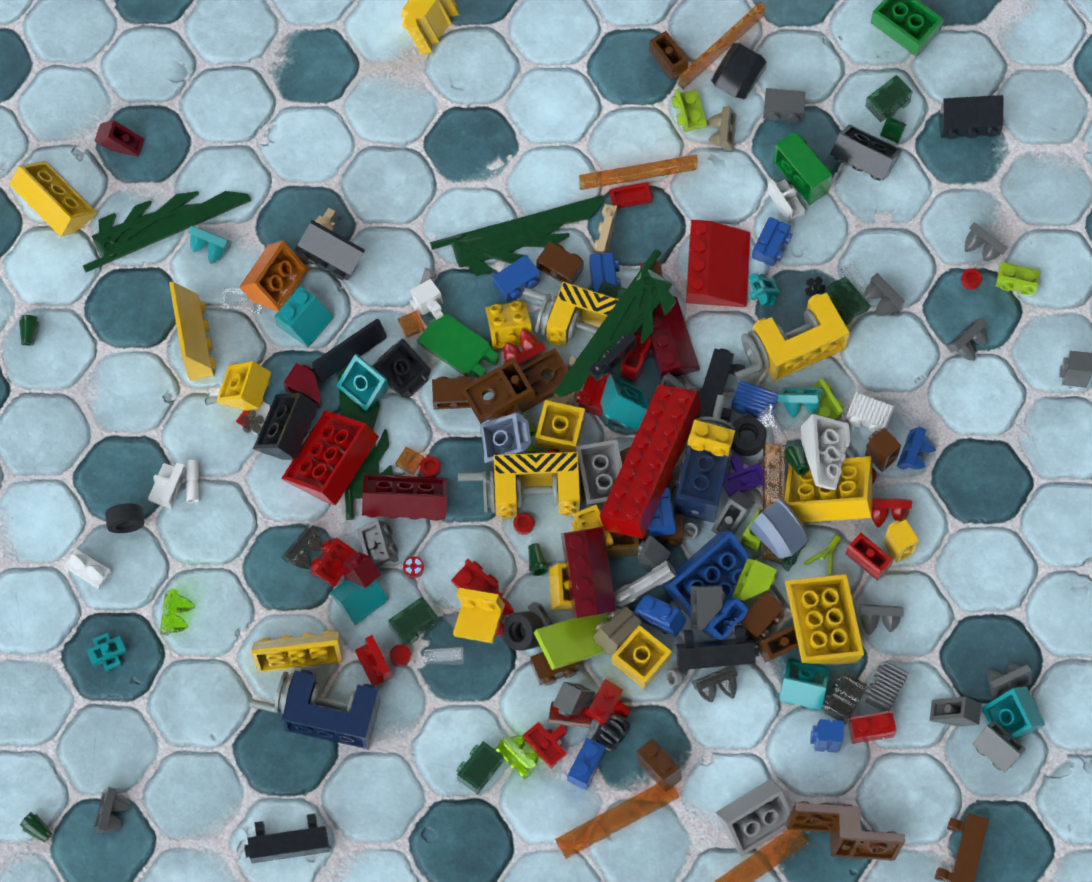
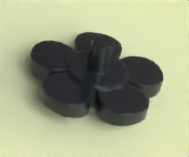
[805,276,826,296]

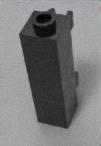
[696,348,746,422]
[676,625,759,670]
[244,813,330,864]

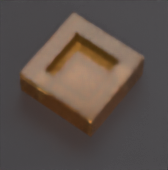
[398,311,425,338]
[395,447,424,476]

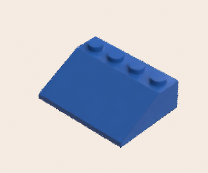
[662,530,752,634]

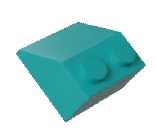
[275,286,334,348]
[600,374,649,430]
[779,659,830,710]
[981,686,1045,740]

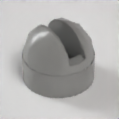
[421,268,437,284]
[683,521,701,539]
[666,668,685,686]

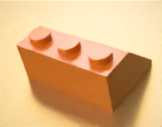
[239,241,308,312]

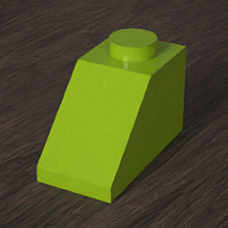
[732,559,777,601]

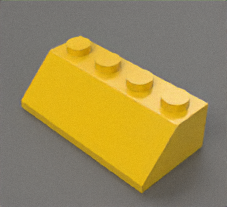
[9,161,97,236]

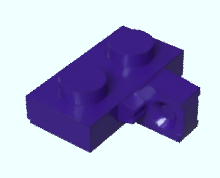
[723,455,767,498]

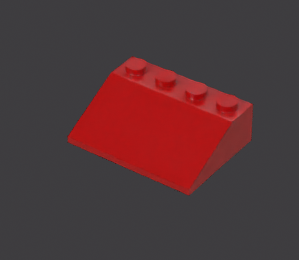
[686,220,750,307]
[281,410,379,506]

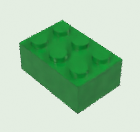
[870,0,944,57]
[773,131,832,205]

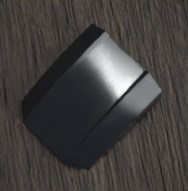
[711,43,767,99]
[371,338,431,397]

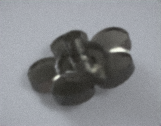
[240,410,264,433]

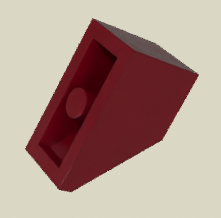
[94,120,145,157]
[283,363,322,409]
[343,551,381,588]

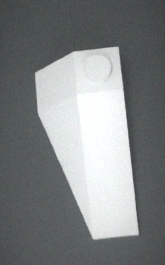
[801,414,850,490]

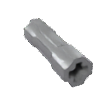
[613,561,677,608]

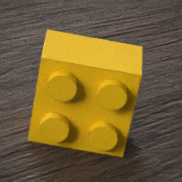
[535,400,585,452]
[611,625,672,690]

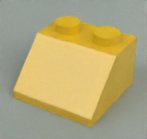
[216,361,271,411]

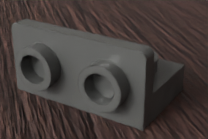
[357,520,399,567]

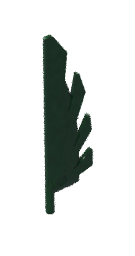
[82,191,251,272]
[430,195,604,276]
[553,249,676,398]
[338,364,393,520]

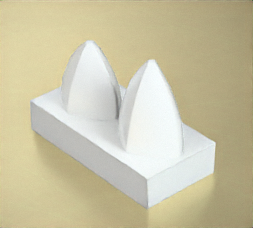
[64,549,112,589]

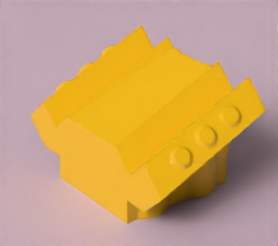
[401,0,459,55]

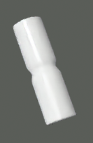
[186,460,199,503]

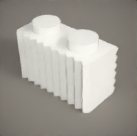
[846,392,894,433]

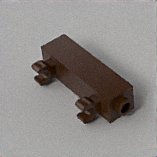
[934,813,989,882]

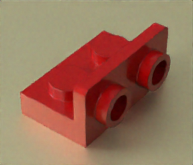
[309,538,357,587]
[451,559,499,593]
[355,635,392,687]

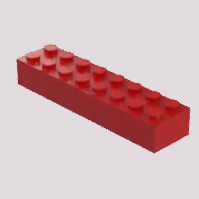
[600,384,701,539]

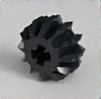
[596,713,630,752]

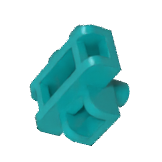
[748,273,781,307]
[86,632,127,672]

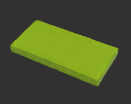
[534,613,619,670]

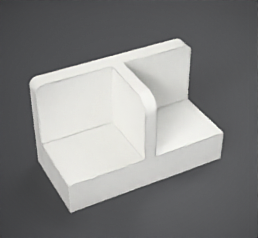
[767,179,805,223]
[148,462,186,509]

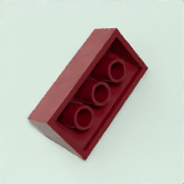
[650,296,700,381]
[362,474,447,521]
[561,527,616,618]

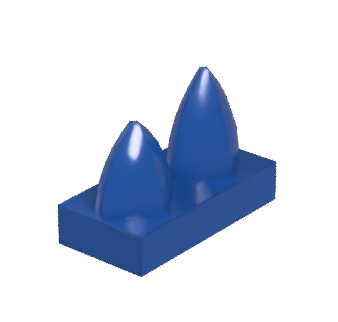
[897,426,936,470]

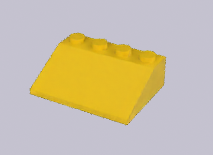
[169,282,216,381]
[784,456,872,523]
[785,574,864,665]
[251,630,342,672]

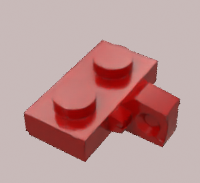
[585,679,631,725]
[522,722,568,769]

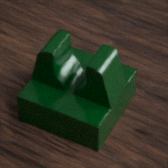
[880,116,907,144]

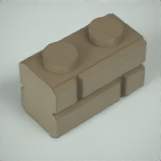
[593,606,643,655]

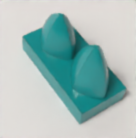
[188,226,232,264]
[778,387,824,418]

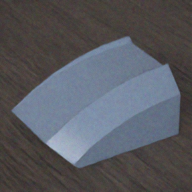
[479,413,531,467]
[749,497,809,559]

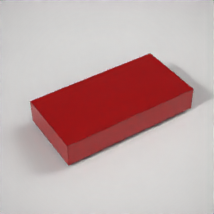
[609,182,653,209]

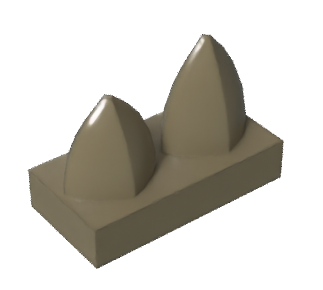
[706,106,737,151]

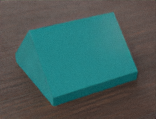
[336,354,388,411]
[329,580,389,625]

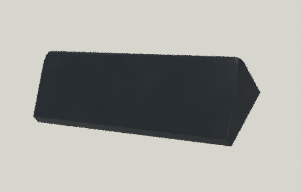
[312,319,387,382]

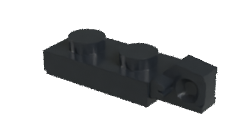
[588,332,637,382]

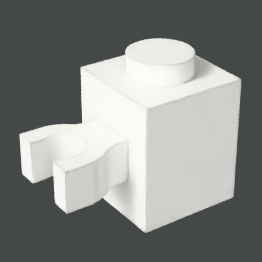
[409,279,443,320]

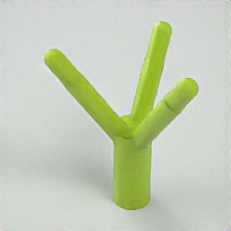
[804,535,842,576]

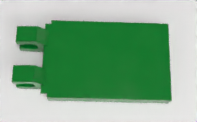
[417,310,500,378]

